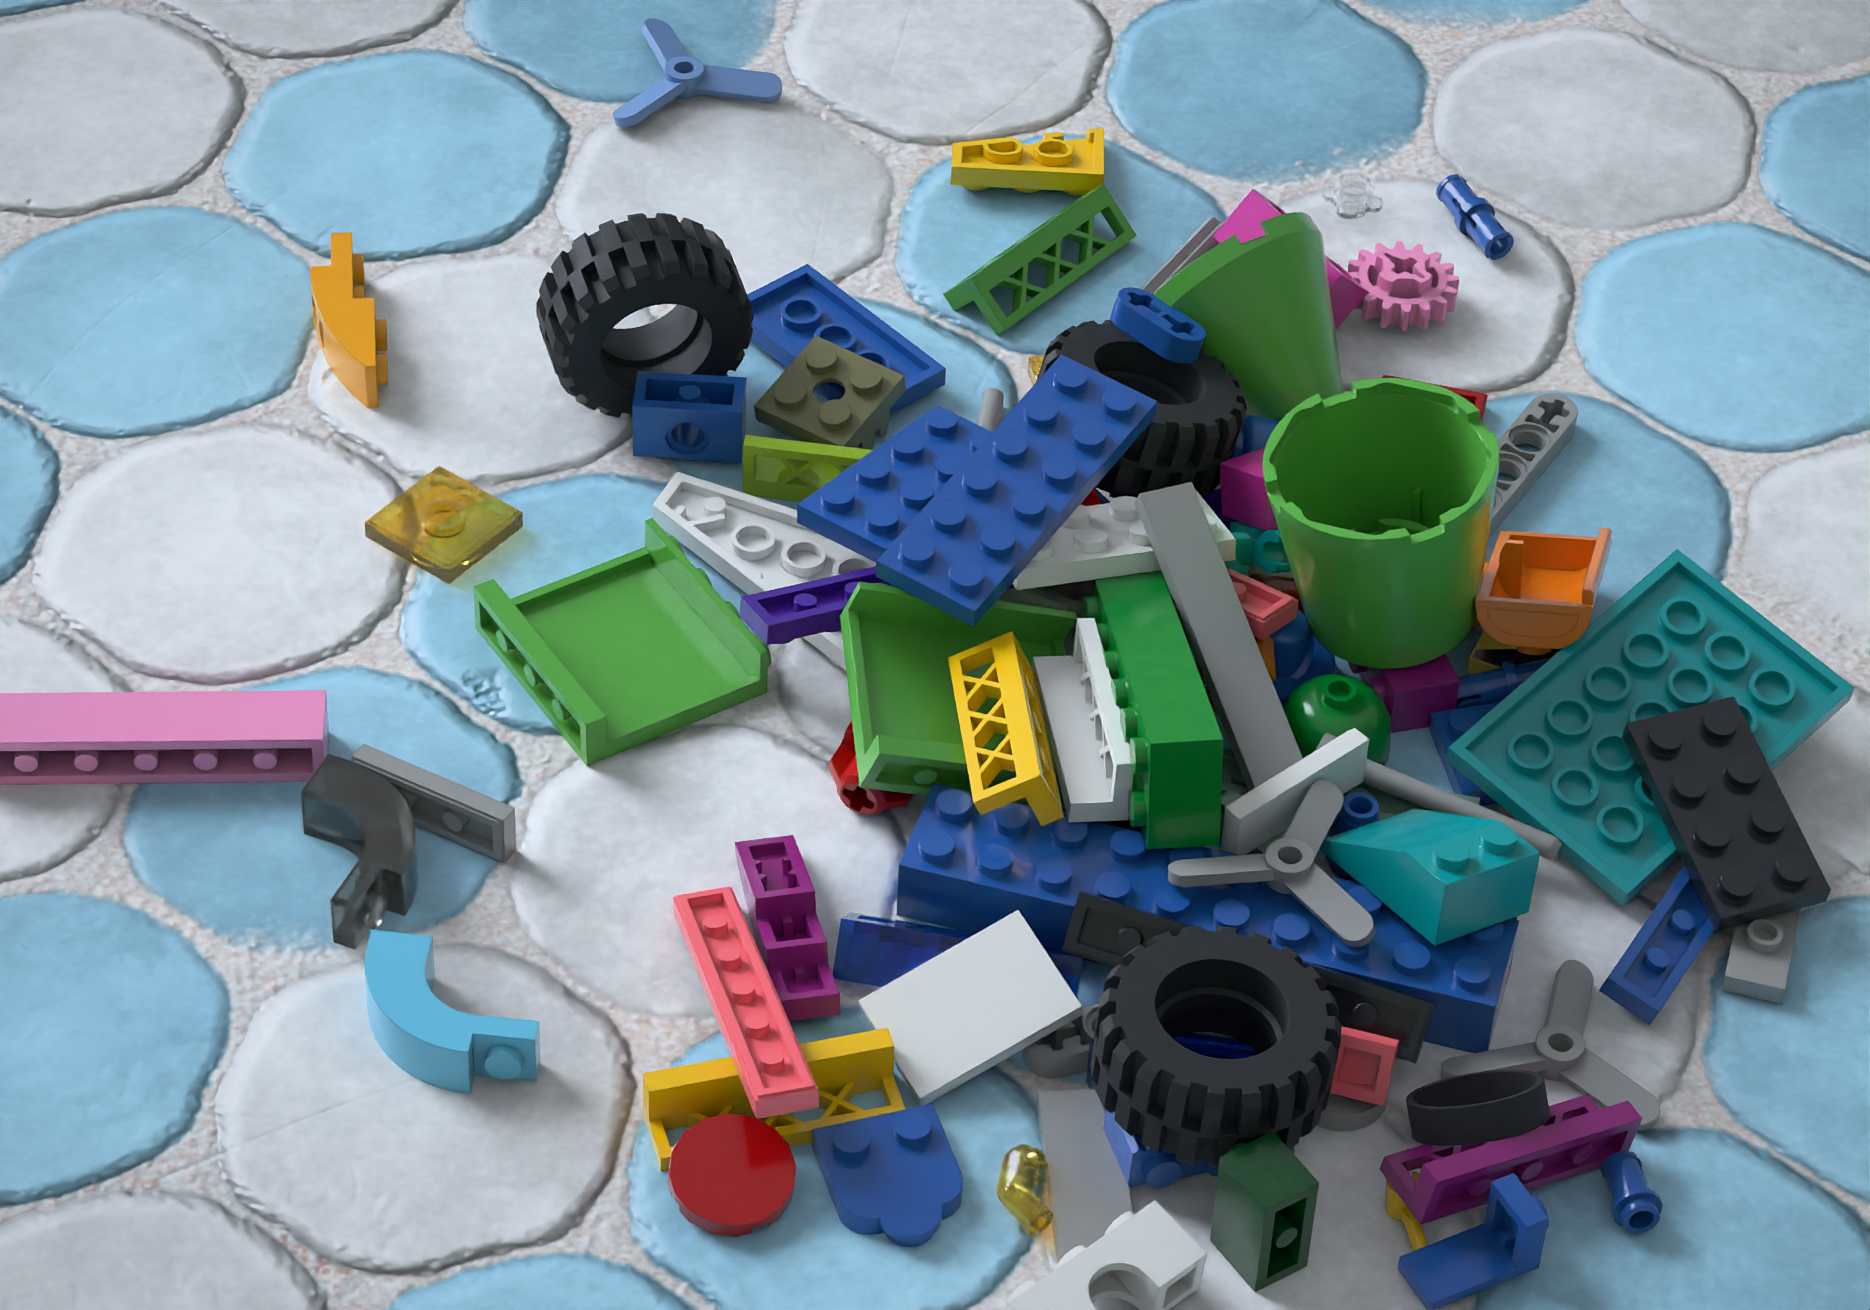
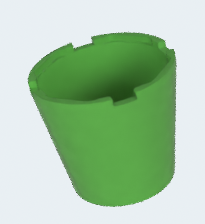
[1262,378,1499,669]

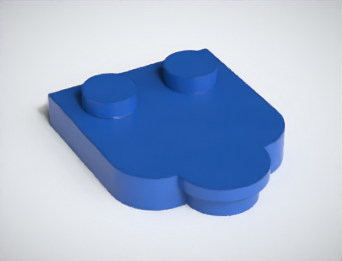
[811,1103,963,1247]

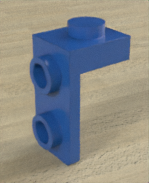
[1397,1173,1549,1310]

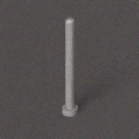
[1316,733,1562,859]

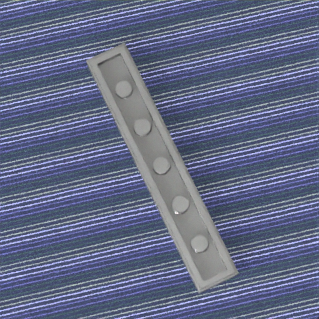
[1135,482,1303,791]

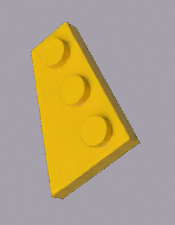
[950,127,1104,196]

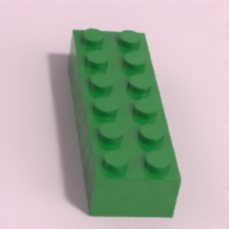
[1083,570,1224,850]

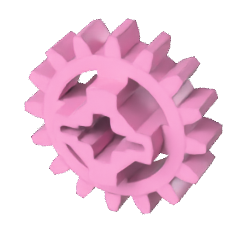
[1348,241,1459,331]

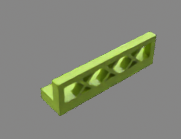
[743,435,873,502]

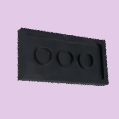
[1622,696,1831,931]

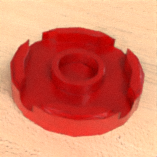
[667,1113,797,1237]

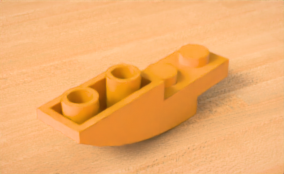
[310,232,388,408]

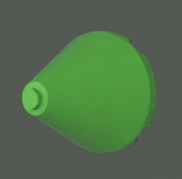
[1153,212,1344,420]

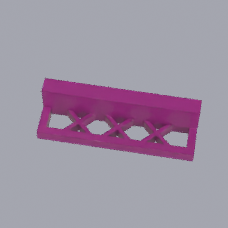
[1379,1094,1643,1225]

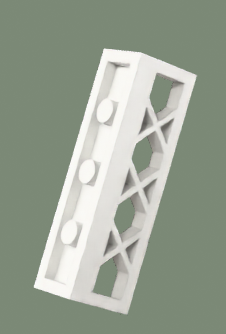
[1032,618,1134,822]

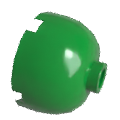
[1282,674,1391,766]

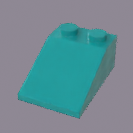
[1320,809,1540,946]

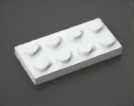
[1012,491,1236,590]

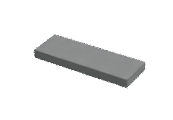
[1036,1089,1133,1264]

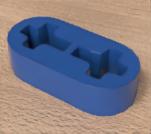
[1110,287,1206,364]

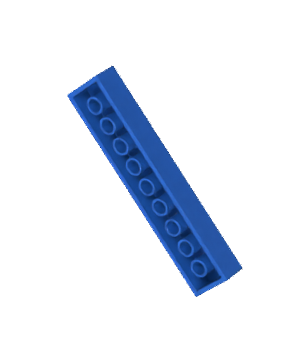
[896,783,1520,1053]

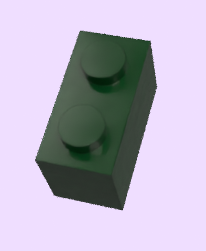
[1210,1131,1319,1292]

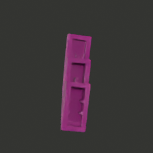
[735,835,841,1021]

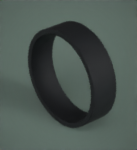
[1406,1070,1550,1146]

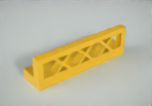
[948,631,1064,826]
[643,1028,905,1171]

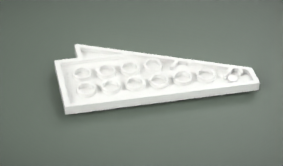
[653,472,1083,670]

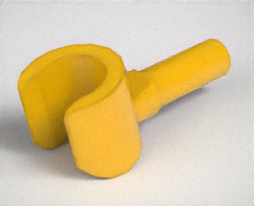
[1385,1172,1428,1251]

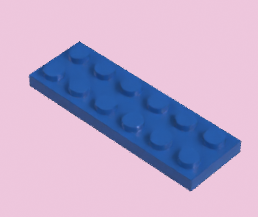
[875,354,1158,627]

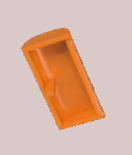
[1475,527,1612,655]

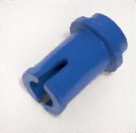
[1600,1151,1663,1233]

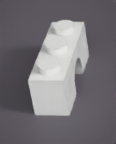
[1006,1200,1208,1310]

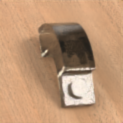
[301,754,418,949]

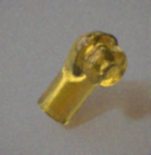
[996,1144,1053,1235]

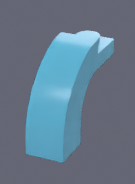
[365,930,541,1094]

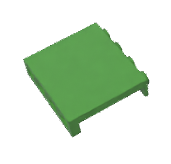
[473,518,772,766]
[840,582,1077,813]

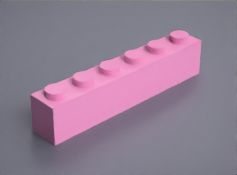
[0,690,329,785]

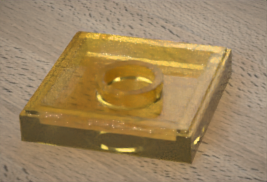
[365,466,523,584]

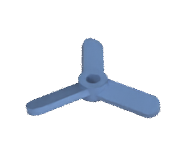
[613,18,782,127]

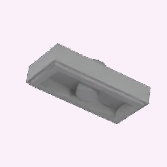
[1722,909,1801,1004]

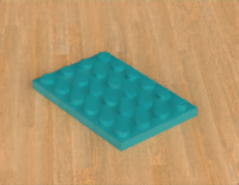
[1446,549,1855,907]

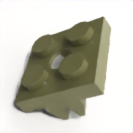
[754,336,906,450]

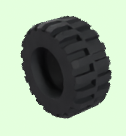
[536,213,754,418]
[1036,320,1247,498]
[1091,926,1342,1167]

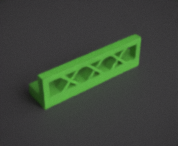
[943,184,1137,335]

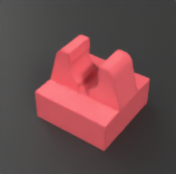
[1330,1027,1399,1106]

